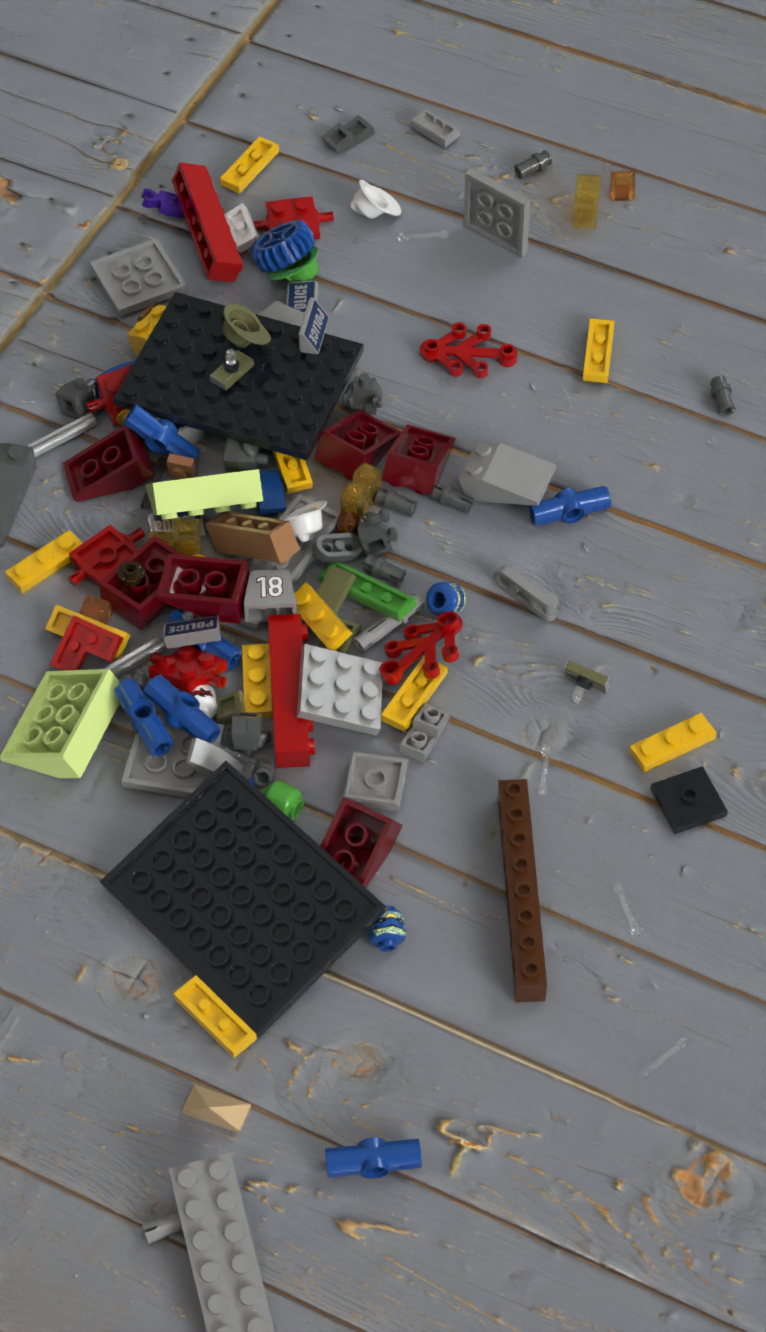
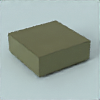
[216,689,246,725]

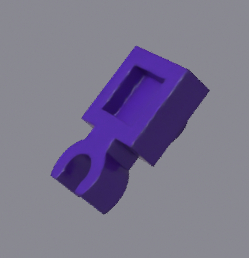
[141,189,183,218]

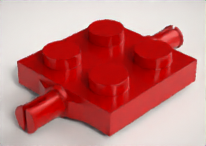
[253,196,334,240]
[86,364,133,426]
[68,525,145,587]
[148,646,228,693]

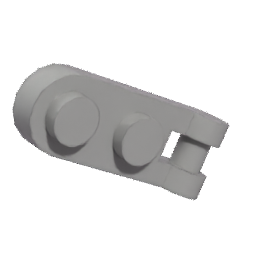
[493,565,558,622]

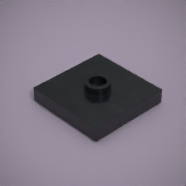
[650,766,728,834]

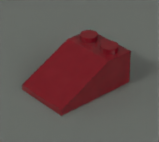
[314,410,401,481]
[382,424,456,495]
[63,425,155,502]
[99,535,184,631]
[156,553,250,624]
[320,797,403,888]

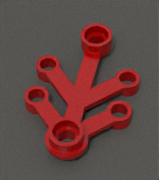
[420,322,518,378]
[379,611,463,685]

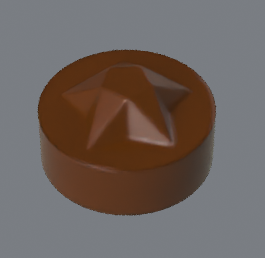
[337,511,360,536]

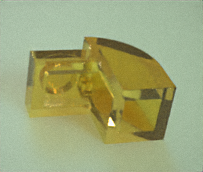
[572,173,601,229]
[148,518,202,555]

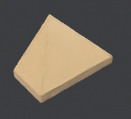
[182,1084,251,1133]

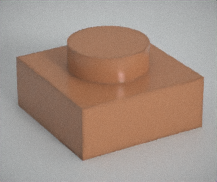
[167,454,197,480]

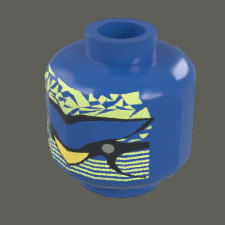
[426,581,466,616]
[367,905,406,952]

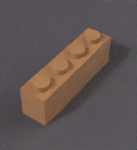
[205,511,300,564]

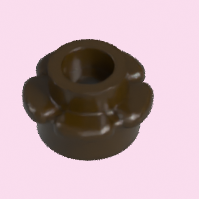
[118,561,145,587]

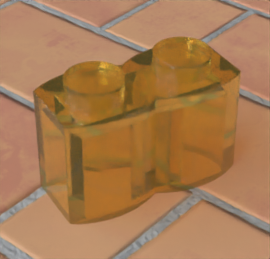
[340,463,382,520]

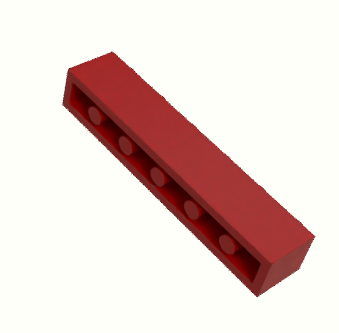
[172,162,243,282]
[268,614,315,768]

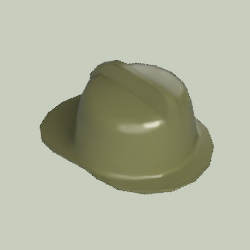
[222,303,271,348]

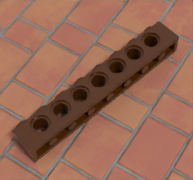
[497,779,547,1003]

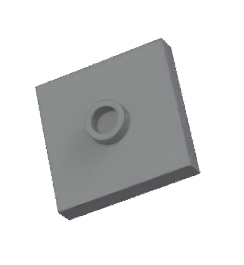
[343,751,408,812]

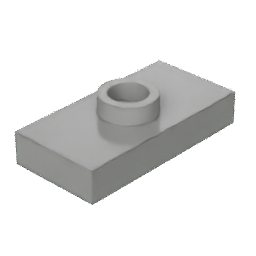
[410,108,460,148]

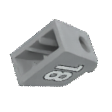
[244,561,297,622]

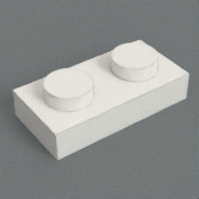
[224,203,259,253]

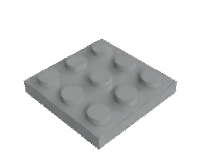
[464,168,530,258]
[90,238,187,317]
[297,644,382,736]
[121,714,225,798]

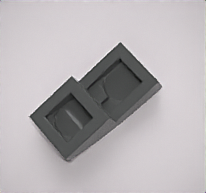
[321,115,375,152]

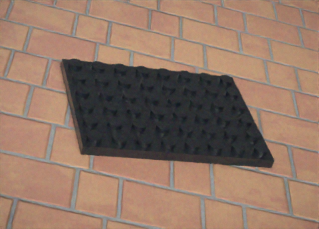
[113,292,364,461]
[100,761,387,1038]

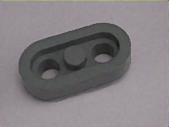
[312,533,363,563]

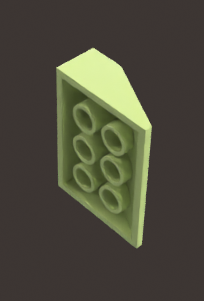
[145,469,263,520]
[0,669,120,778]

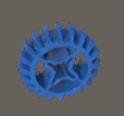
[250,220,315,273]

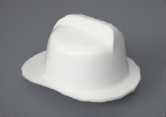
[350,180,401,219]
[284,501,327,542]

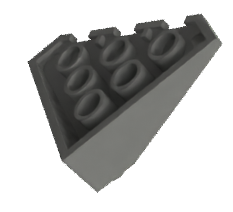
[0,443,37,547]

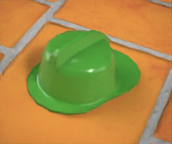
[268,246,319,282]

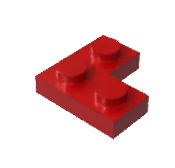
[50,615,124,671]

